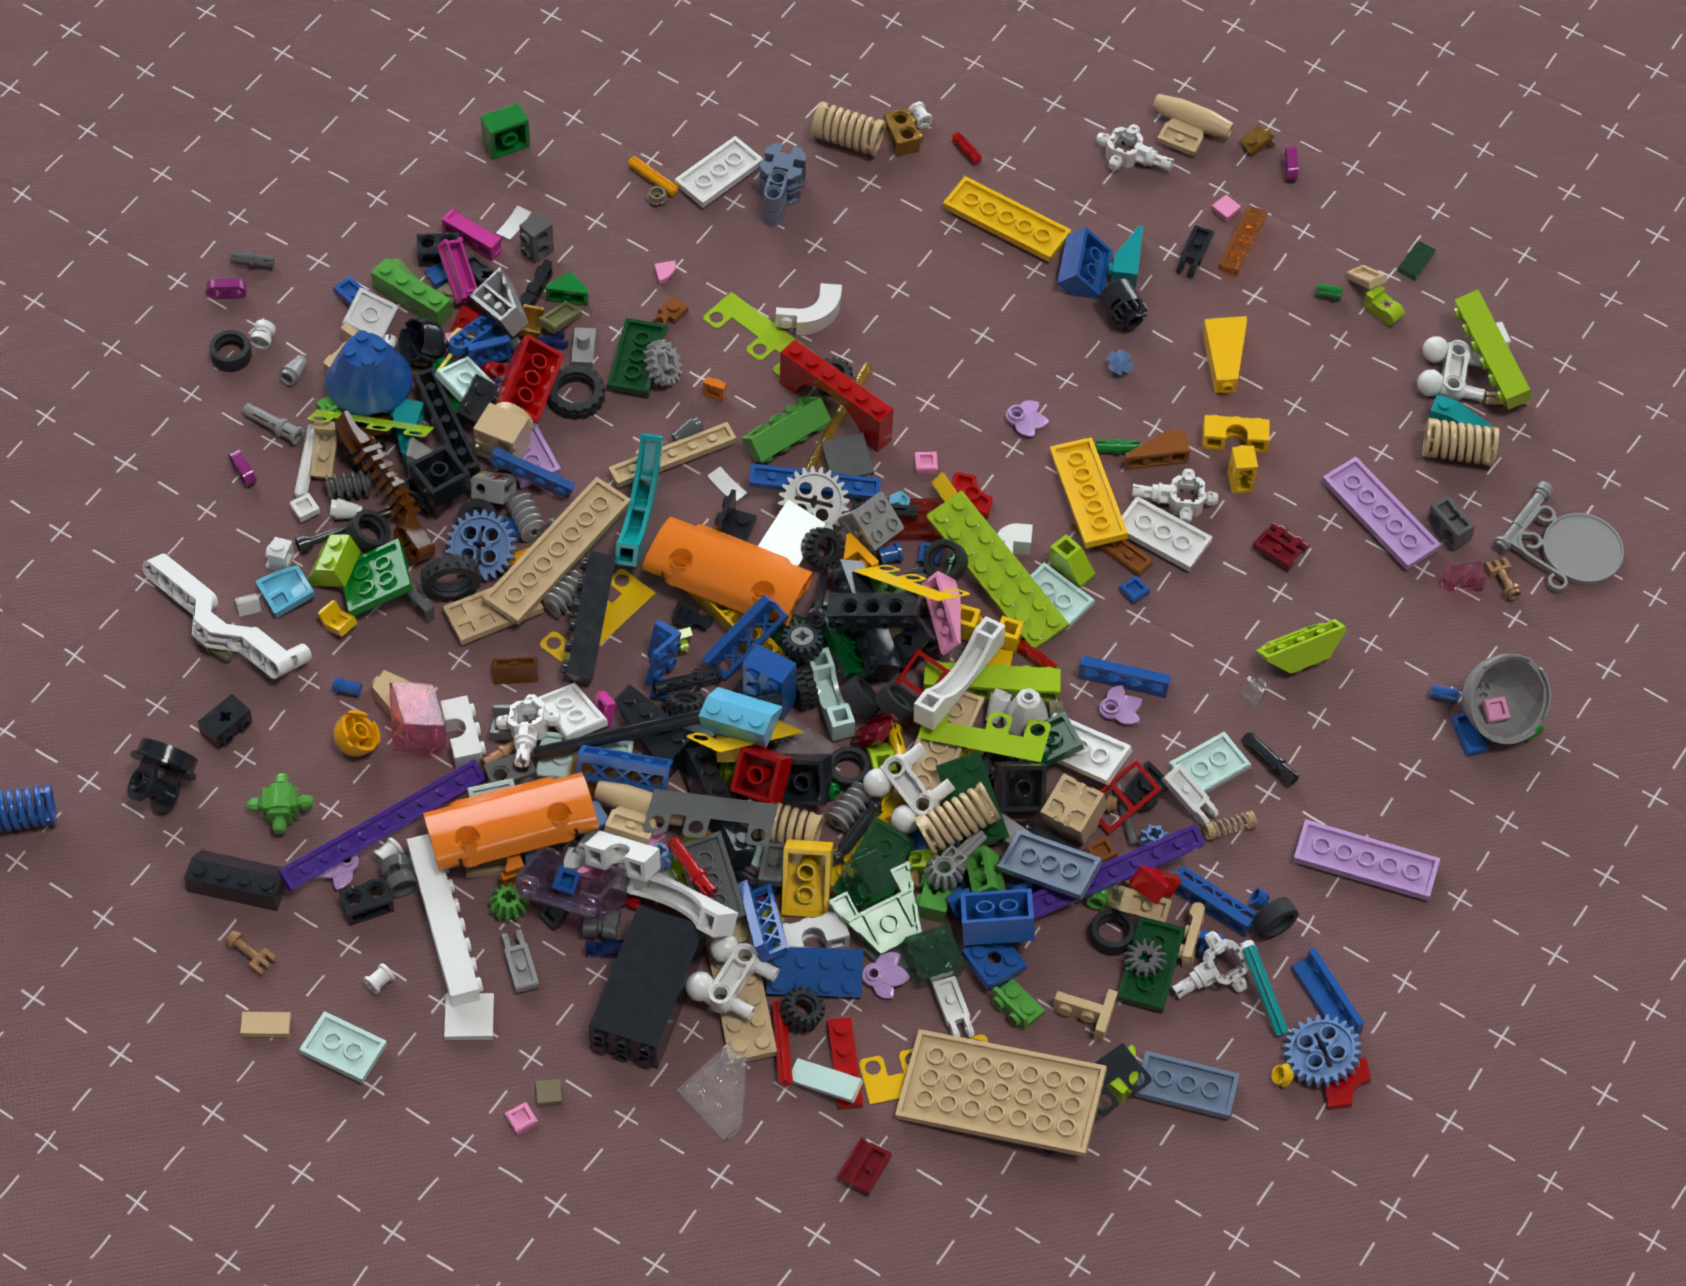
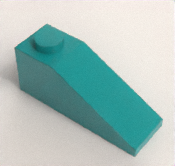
[1108,225,1143,288]
[1429,394,1494,428]
[390,399,425,467]

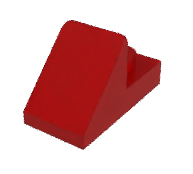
[1129,865,1182,904]

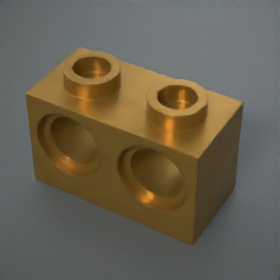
[884,108,923,157]

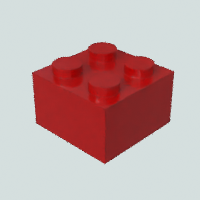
[730,744,793,804]

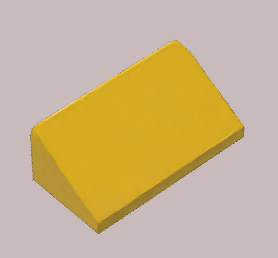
[932,472,957,502]

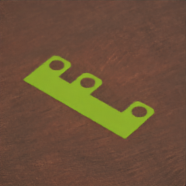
[703,292,813,376]
[307,409,435,437]
[918,711,1051,762]

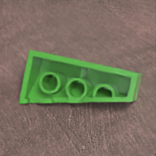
[371,259,452,326]
[742,396,831,463]

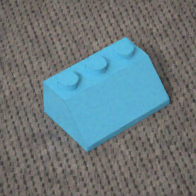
[699,687,783,748]

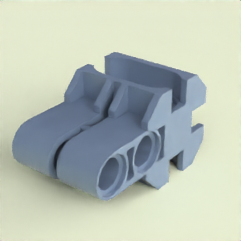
[760,143,807,226]

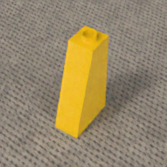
[1202,316,1247,393]

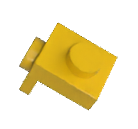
[318,600,358,637]

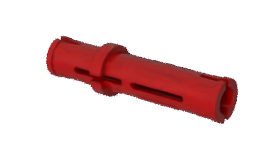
[667,837,718,898]

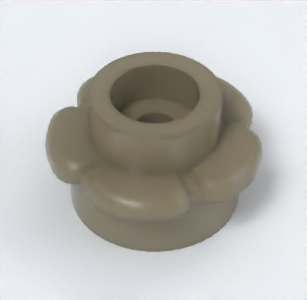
[647,186,667,205]
[1049,696,1063,717]

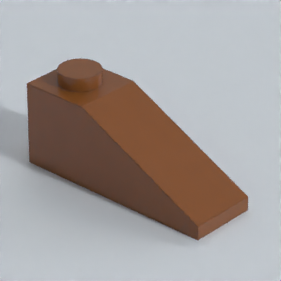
[1123,430,1190,470]

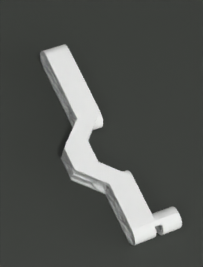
[142,554,312,679]

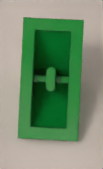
[546,271,589,306]

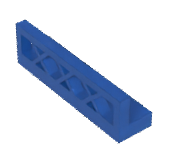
[702,594,789,680]
[1078,655,1171,698]
[576,745,673,792]
[1173,865,1257,938]
[738,880,790,963]
[1291,947,1365,1036]

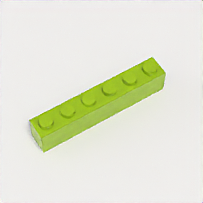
[1453,290,1532,410]
[923,661,1061,703]

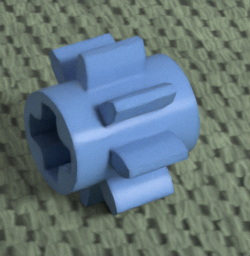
[1106,349,1134,375]
[1140,824,1168,846]
[653,842,674,872]

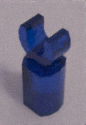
[536,332,568,350]
[585,940,624,958]

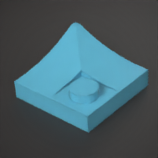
[255,565,316,618]

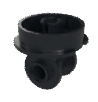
[127,738,198,813]

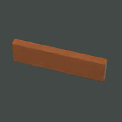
[1071,521,1153,578]

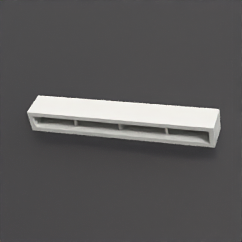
[407,834,483,1007]

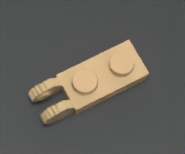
[1178,902,1205,969]

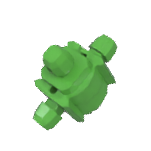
[247,773,314,834]

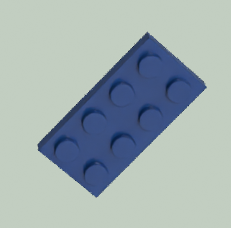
[766,945,863,998]

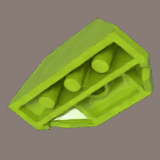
[1256,619,1346,673]

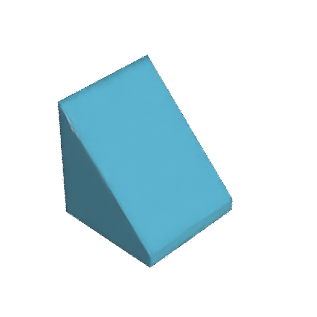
[889,491,911,505]

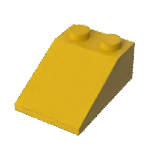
[781,839,834,917]

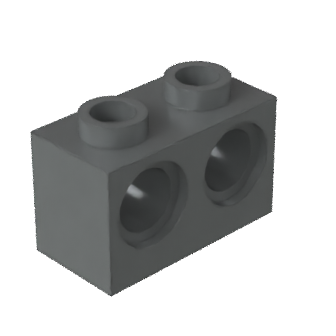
[519,212,554,264]
[1427,495,1475,550]
[484,754,538,785]

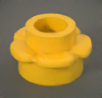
[1271,1063,1294,1087]

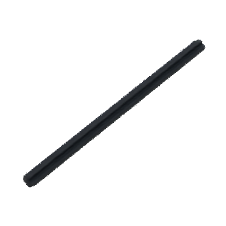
[533,692,781,760]

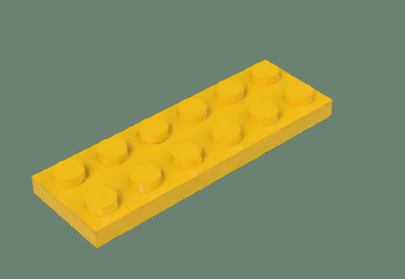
[943,176,1071,262]
[1050,437,1128,549]

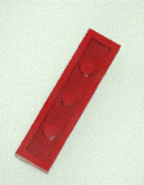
[827,1017,863,1110]

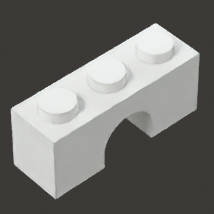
[440,695,486,769]
[584,830,661,882]
[773,912,850,948]

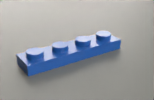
[488,446,576,498]

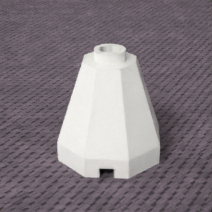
[1001,689,1049,737]

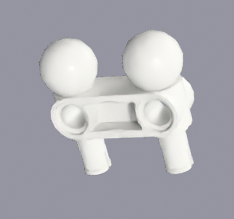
[1417,336,1485,402]
[863,742,956,834]
[685,935,780,1020]

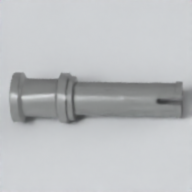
[242,403,305,445]

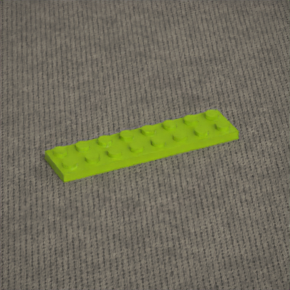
[926,490,1069,649]

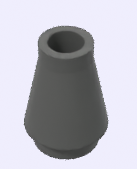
[671,416,704,442]

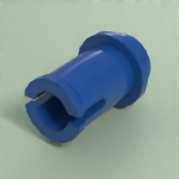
[332,676,363,697]
[1430,684,1460,704]

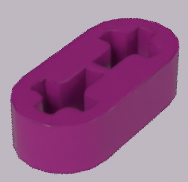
[1285,146,1298,181]
[206,278,247,299]
[228,449,257,487]

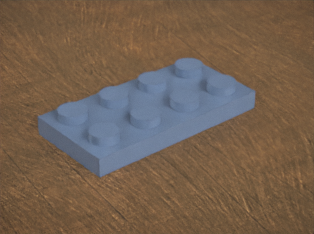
[998,829,1103,900]
[1134,1051,1240,1120]

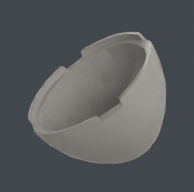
[1462,654,1552,744]

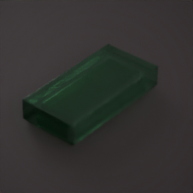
[1397,240,1436,281]

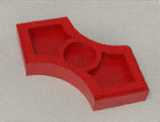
[952,471,993,519]
[1323,1057,1371,1110]

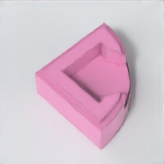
[655,260,676,285]

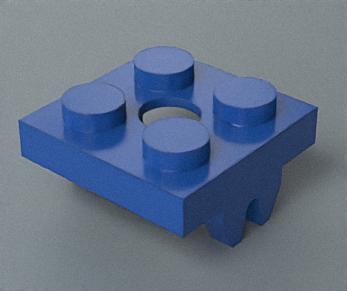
[961,942,1027,990]

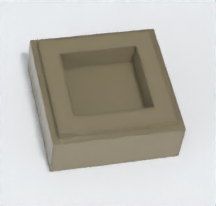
[536,1079,562,1107]

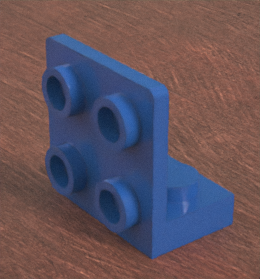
[464,326,511,366]
[645,619,682,687]

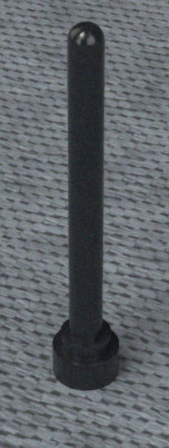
[295,507,395,554]
[807,571,829,627]

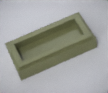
[538,301,582,334]

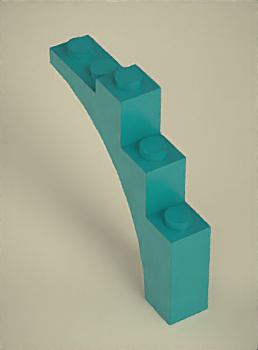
[615,433,664,567]

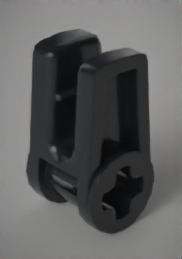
[467,255,495,288]

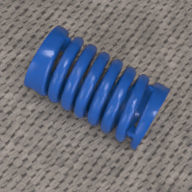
[0,783,57,833]

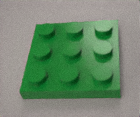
[343,538,413,616]

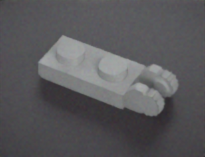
[501,930,539,993]

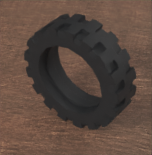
[548,364,605,420]
[420,554,482,602]

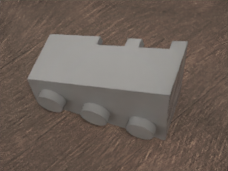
[469,267,529,337]

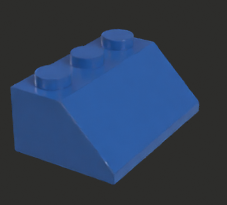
[1057,227,1113,300]

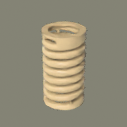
[811,101,886,157]
[1422,418,1499,466]
[915,782,1001,855]
[745,797,824,843]

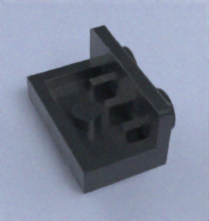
[455,374,499,426]
[1121,760,1168,813]

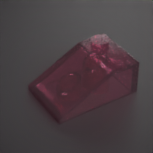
[389,682,447,753]

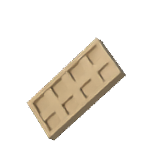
[443,587,544,645]

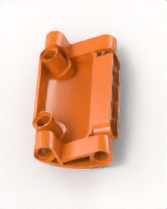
[642,516,814,627]
[423,772,599,871]

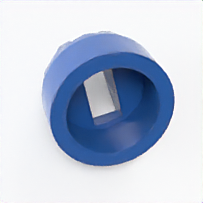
[1249,887,1270,908]

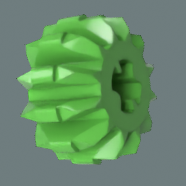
[489,881,529,923]

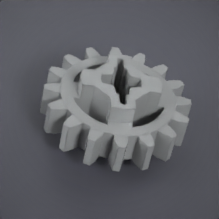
[644,339,682,387]

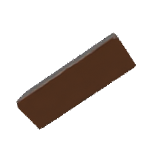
[492,657,538,684]

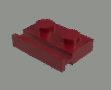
[851,713,898,749]
[837,1137,892,1196]

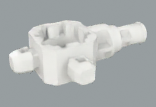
[1096,124,1174,171]
[1132,468,1218,524]
[496,694,561,768]
[1172,931,1257,999]

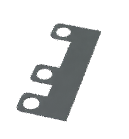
[644,789,778,846]

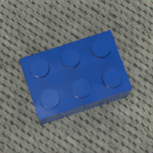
[742,644,797,720]
[960,888,1035,945]

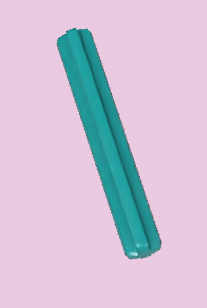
[1243,945,1288,1036]

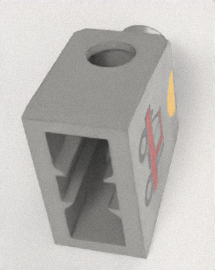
[470,471,517,504]

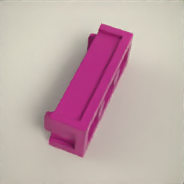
[442,209,503,261]
[437,237,477,305]

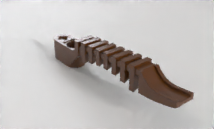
[334,410,435,563]

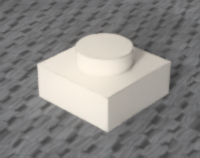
[289,493,320,523]

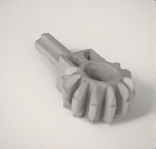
[924,830,987,892]

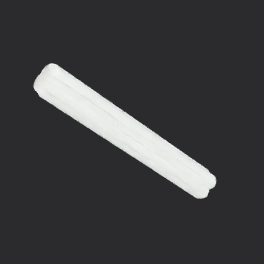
[294,424,315,498]

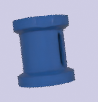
[876,542,903,565]

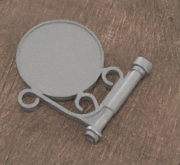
[1494,481,1624,593]

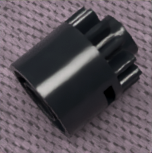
[1099,279,1148,331]

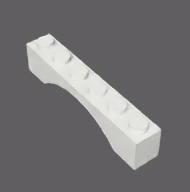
[914,616,1005,731]
[614,863,738,937]

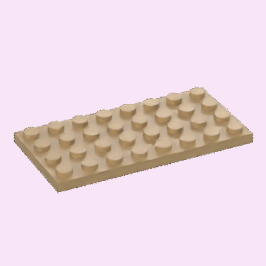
[895,1029,1107,1157]

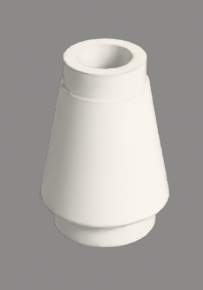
[329,498,362,520]
[985,689,1012,724]

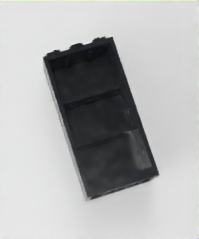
[588,905,706,1069]

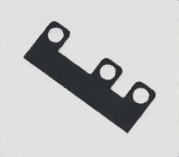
[1041,1043,1152,1154]

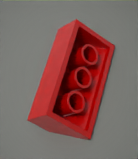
[494,334,565,424]

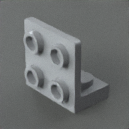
[838,491,904,552]

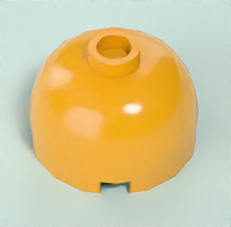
[333,710,380,757]

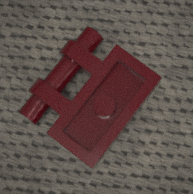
[1252,522,1310,571]

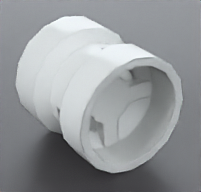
[249,320,276,350]

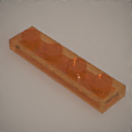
[1218,205,1268,276]

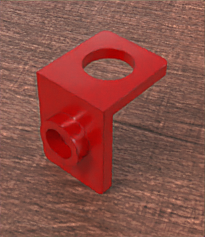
[450,305,487,332]

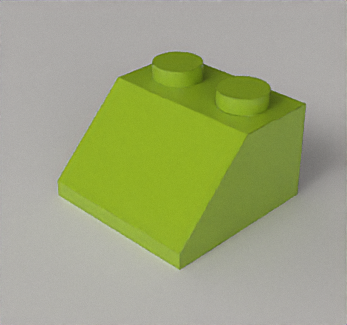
[307,535,361,587]

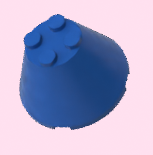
[326,330,413,416]

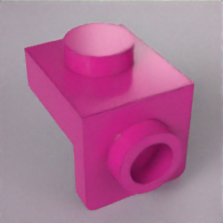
[594,691,616,727]

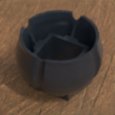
[398,317,449,367]

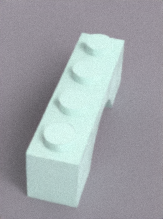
[806,648,855,741]

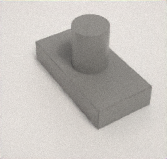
[571,327,596,368]

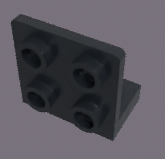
[715,489,757,542]

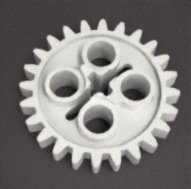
[778,466,850,530]

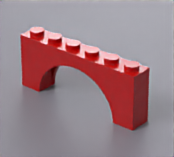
[780,339,894,453]

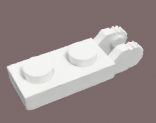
[1161,764,1219,826]
[932,976,975,1038]

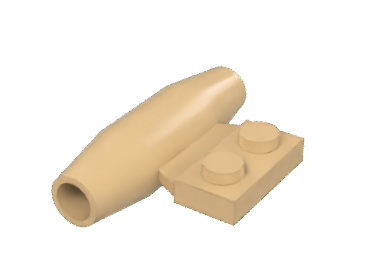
[1152,94,1234,157]
[594,780,686,845]

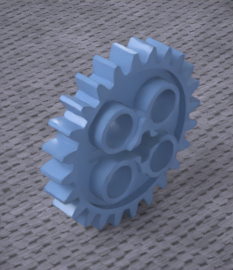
[445,509,518,582]
[1284,1014,1362,1088]

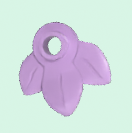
[1006,400,1049,437]
[1099,685,1142,725]
[315,854,359,890]
[862,952,910,999]

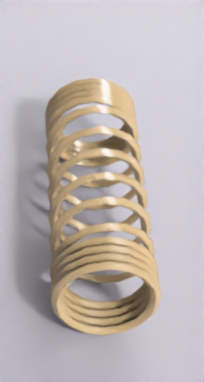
[1203,810,1257,841]

